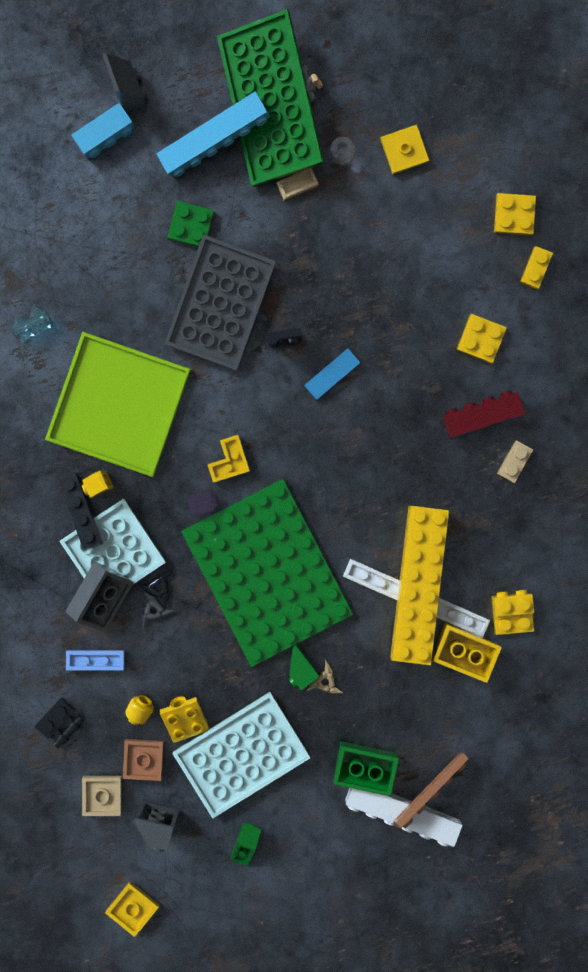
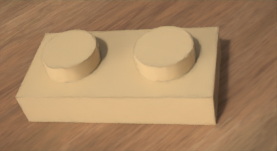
[497,440,533,483]

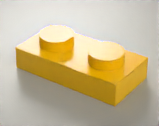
[520,246,553,290]

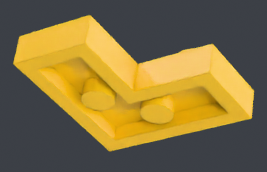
[207,435,250,483]

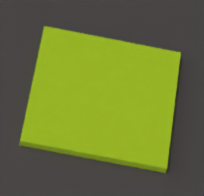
[45,332,191,477]

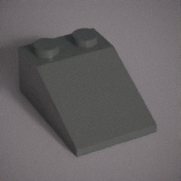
[102,53,147,112]

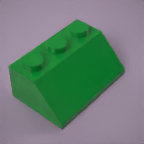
[333,741,399,797]

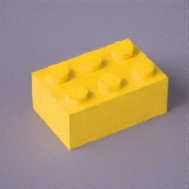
[432,622,502,683]

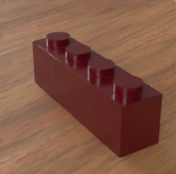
[442,390,525,438]

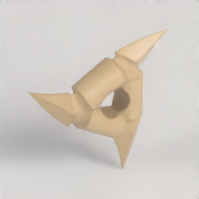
[306,660,343,694]

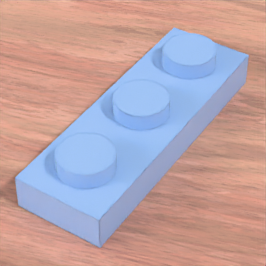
[66,650,125,670]

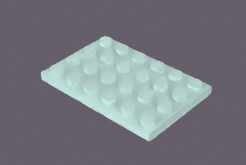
[172,692,311,819]

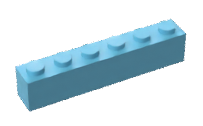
[156,91,270,177]

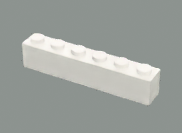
[345,788,463,847]

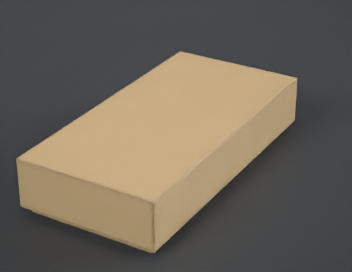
[276,168,319,201]

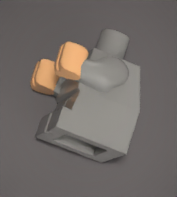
[303,65,323,102]

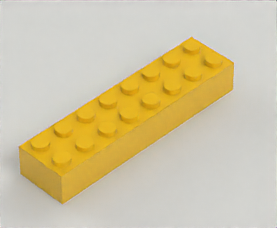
[390,506,449,665]

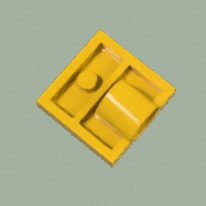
[160,696,209,743]

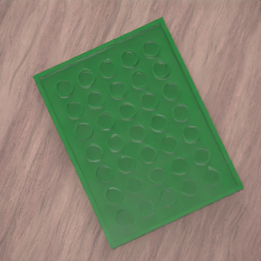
[181,479,353,667]

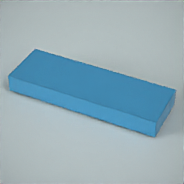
[304,348,360,400]

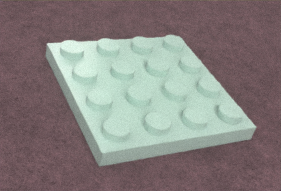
[60,499,166,584]

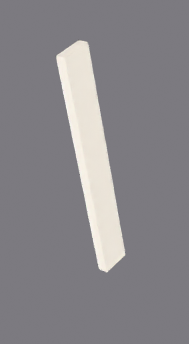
[343,559,490,638]

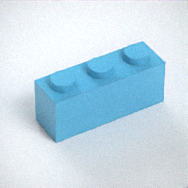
[71,103,135,160]

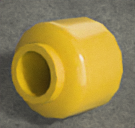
[125,695,154,725]

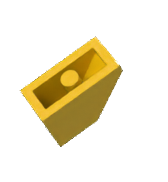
[82,470,114,498]

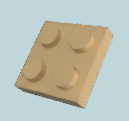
[82,776,122,816]

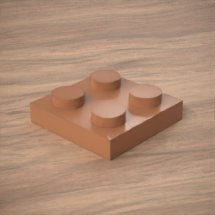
[123,739,164,781]

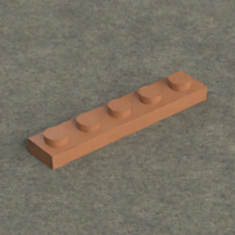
[393,753,469,828]

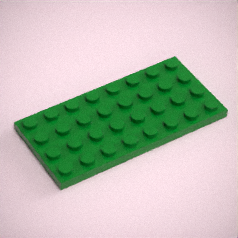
[217,9,325,187]

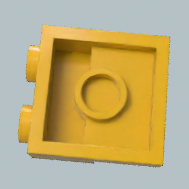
[491,590,534,635]

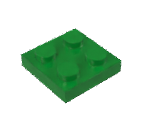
[167,201,214,247]

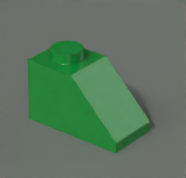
[289,644,320,690]
[230,823,261,866]

